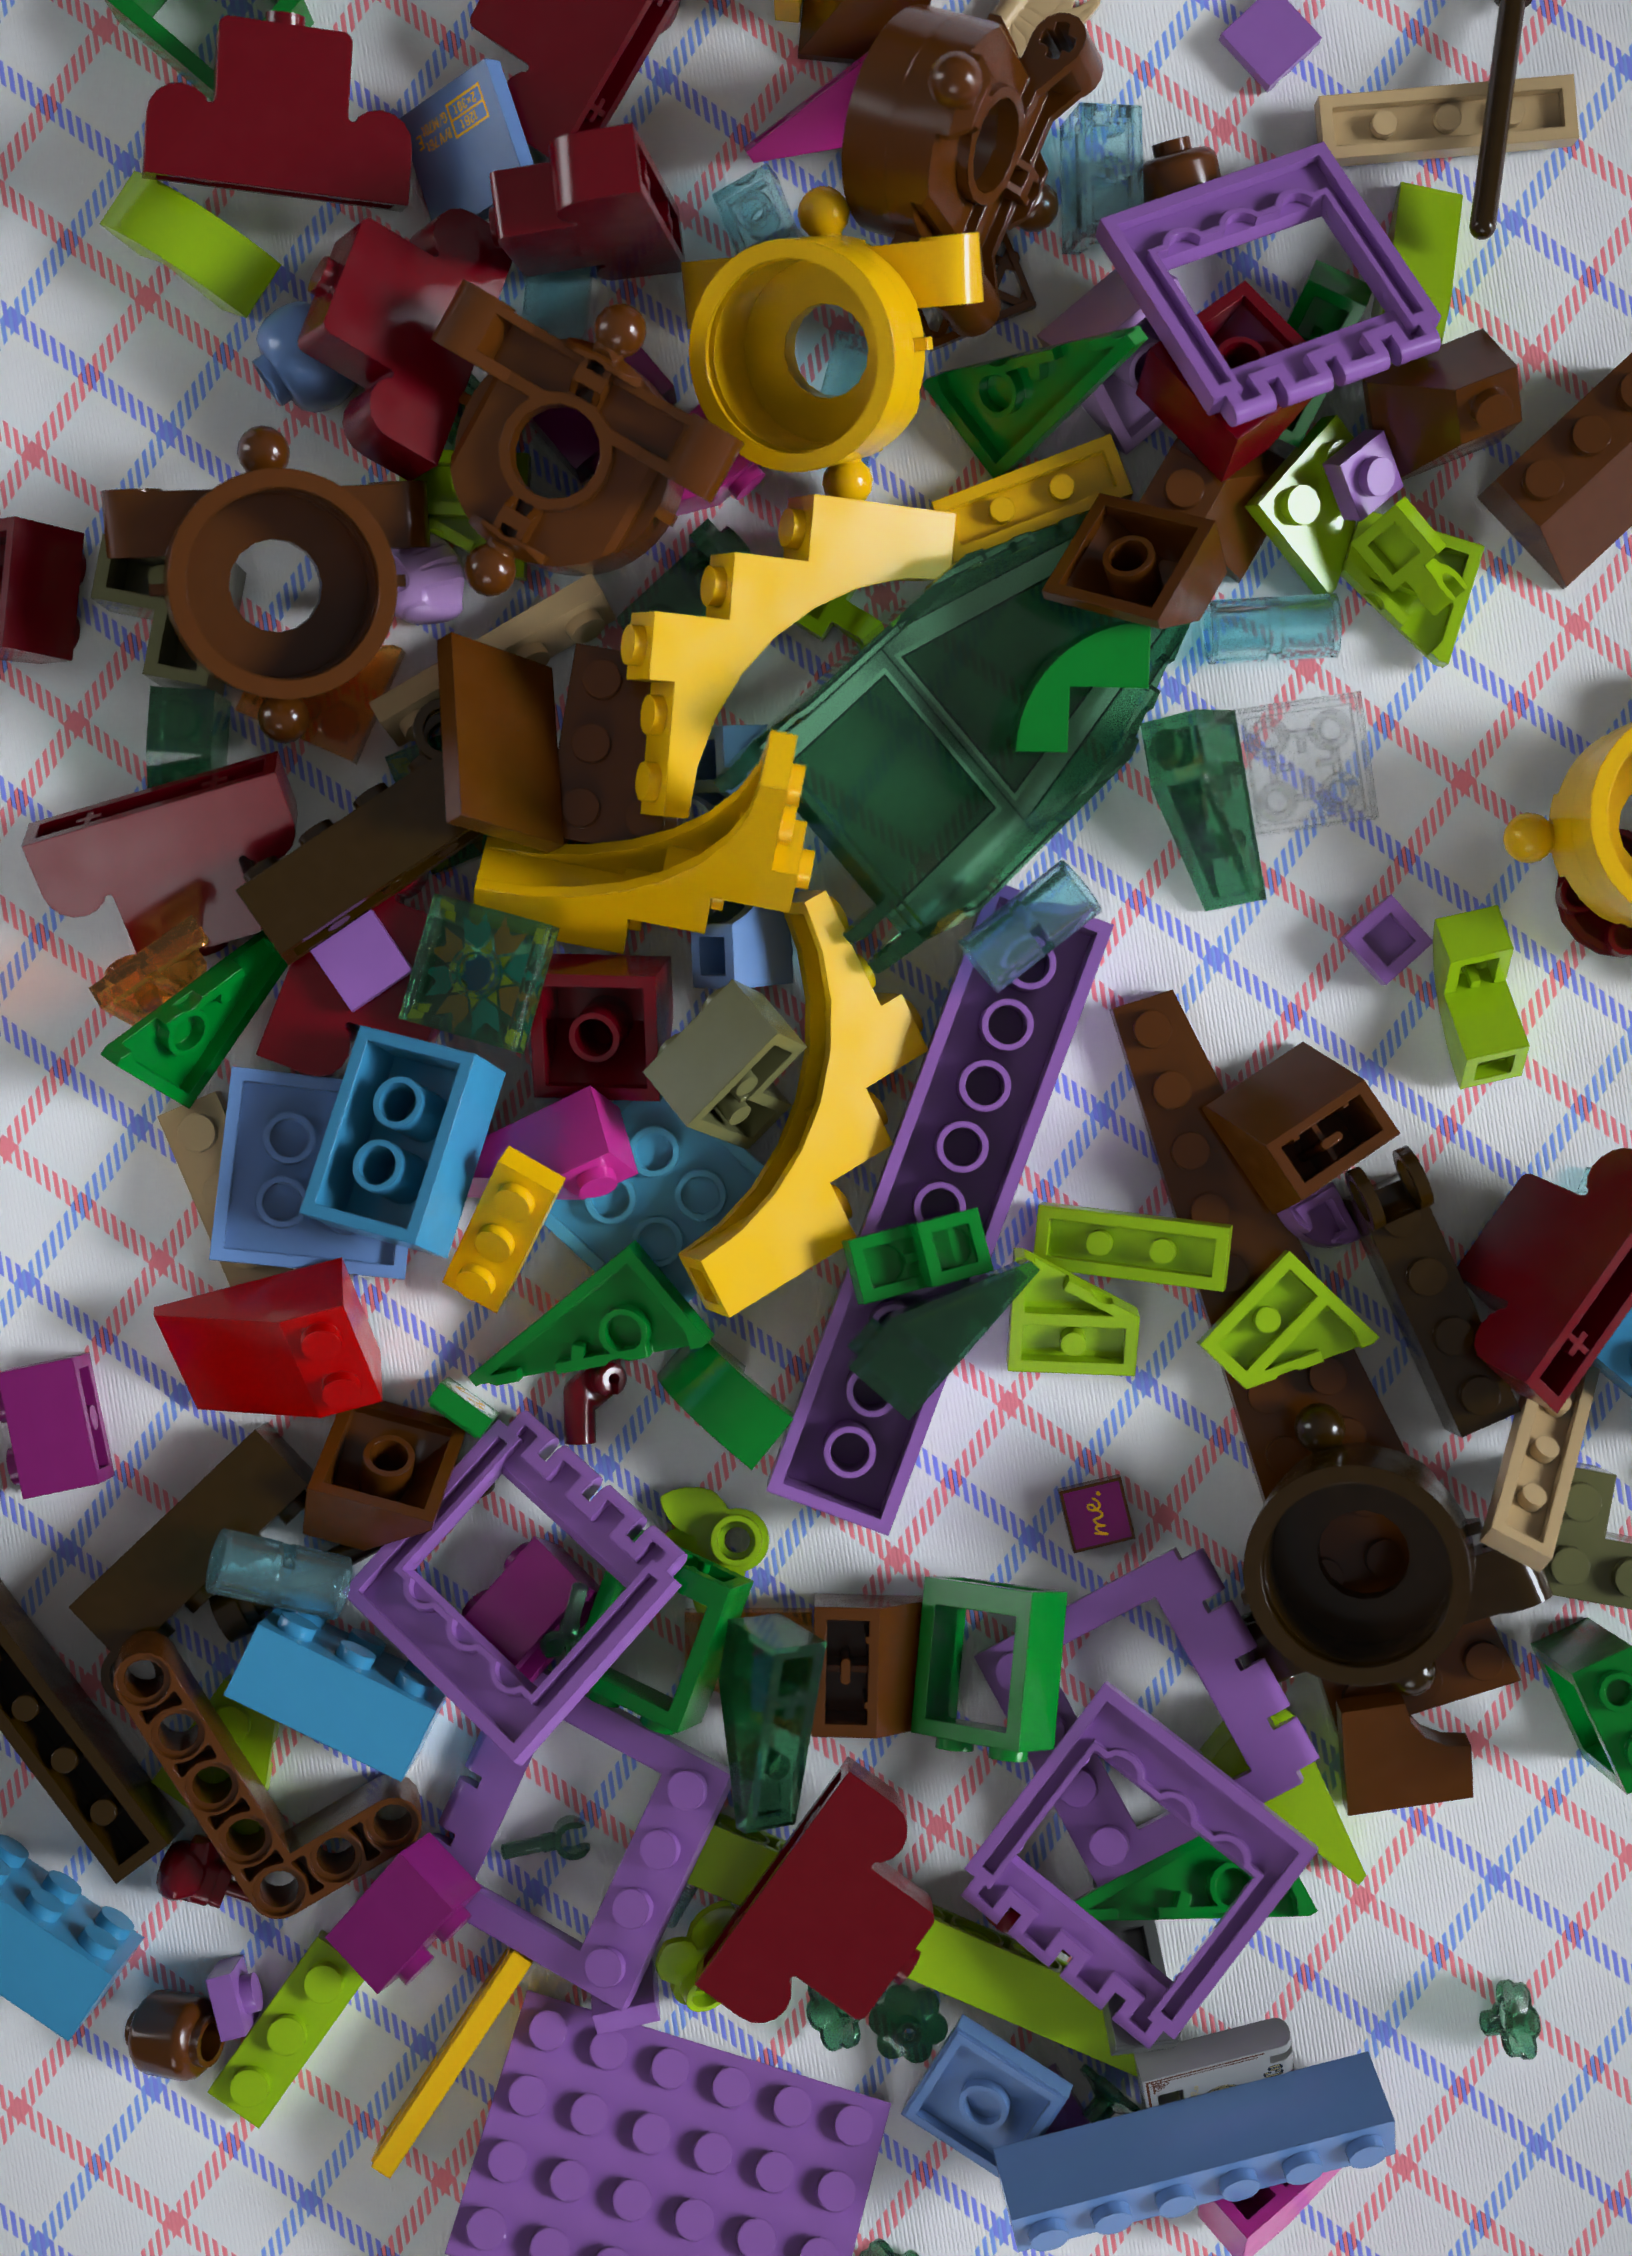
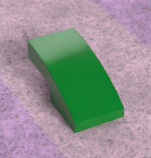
[842,1207,994,1305]

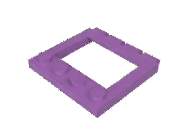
[1095,141,1441,427]
[341,1410,688,1767]
[974,1547,1320,1887]
[432,1668,738,2011]
[960,1680,1318,2049]

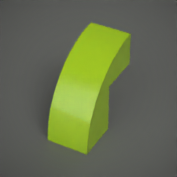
[100,171,282,318]
[1433,905,1530,1089]

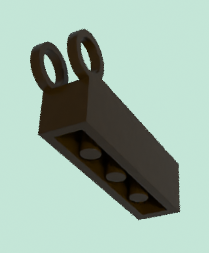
[235,698,484,965]
[1342,1145,1521,1438]
[68,1422,314,1705]

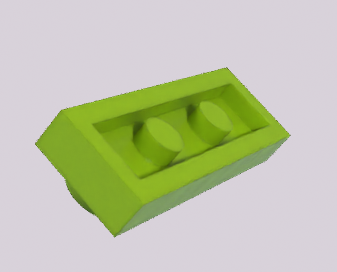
[1034,1202,1233,1292]
[207,1930,364,2129]

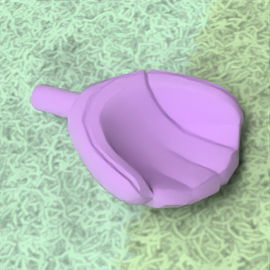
[391,534,465,624]

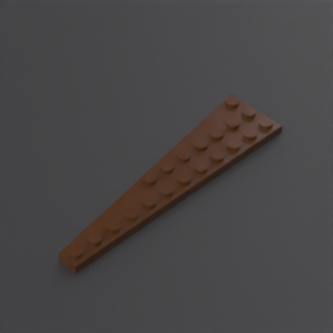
[1110,990,1521,1735]

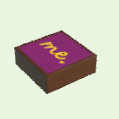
[1057,1474,1136,1553]

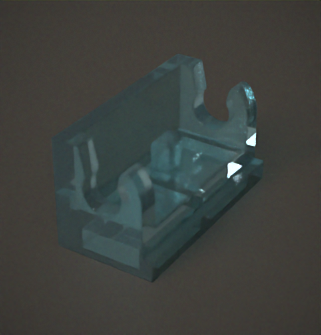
[1060,102,1144,255]

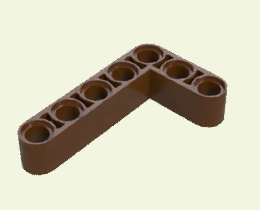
[113,1631,422,1919]

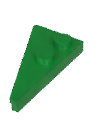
[922,325,1149,478]
[100,930,288,1109]
[468,1240,715,1386]
[1073,1836,1318,1921]

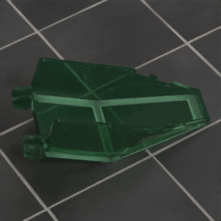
[713,510,1191,974]

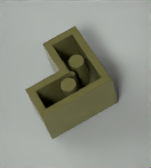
[90,534,247,698]
[643,979,807,1150]
[1544,1462,1632,1610]

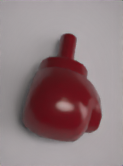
[156,1834,250,1909]

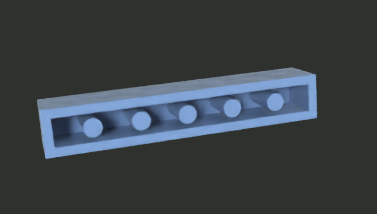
[993,2051,1396,2252]

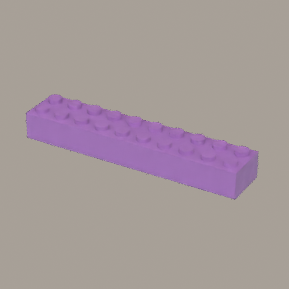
[766,880,1114,1536]

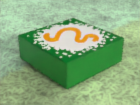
[427,1377,500,1439]

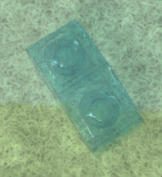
[712,163,805,255]

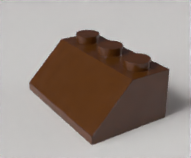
[1477,353,1632,589]

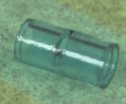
[1203,593,1342,665]
[957,860,1102,993]
[206,1528,352,1620]

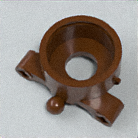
[842,4,1104,337]
[431,279,744,596]
[101,425,431,744]

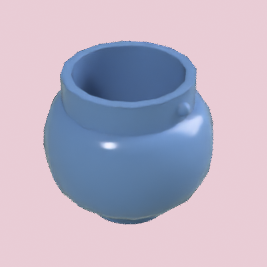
[252,301,357,413]

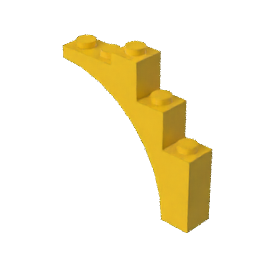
[621,494,956,819]
[473,730,815,954]
[678,890,928,1318]

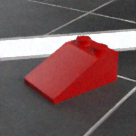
[153,1257,383,1418]

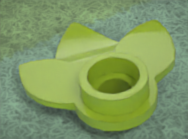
[660,1487,769,1613]
[655,1900,736,2012]

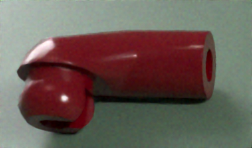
[563,1360,627,1445]

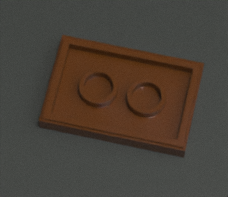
[437,632,564,853]

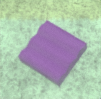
[1219,0,1322,92]
[310,910,414,1012]

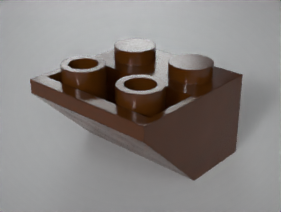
[1201,1042,1401,1215]
[812,1593,923,1738]

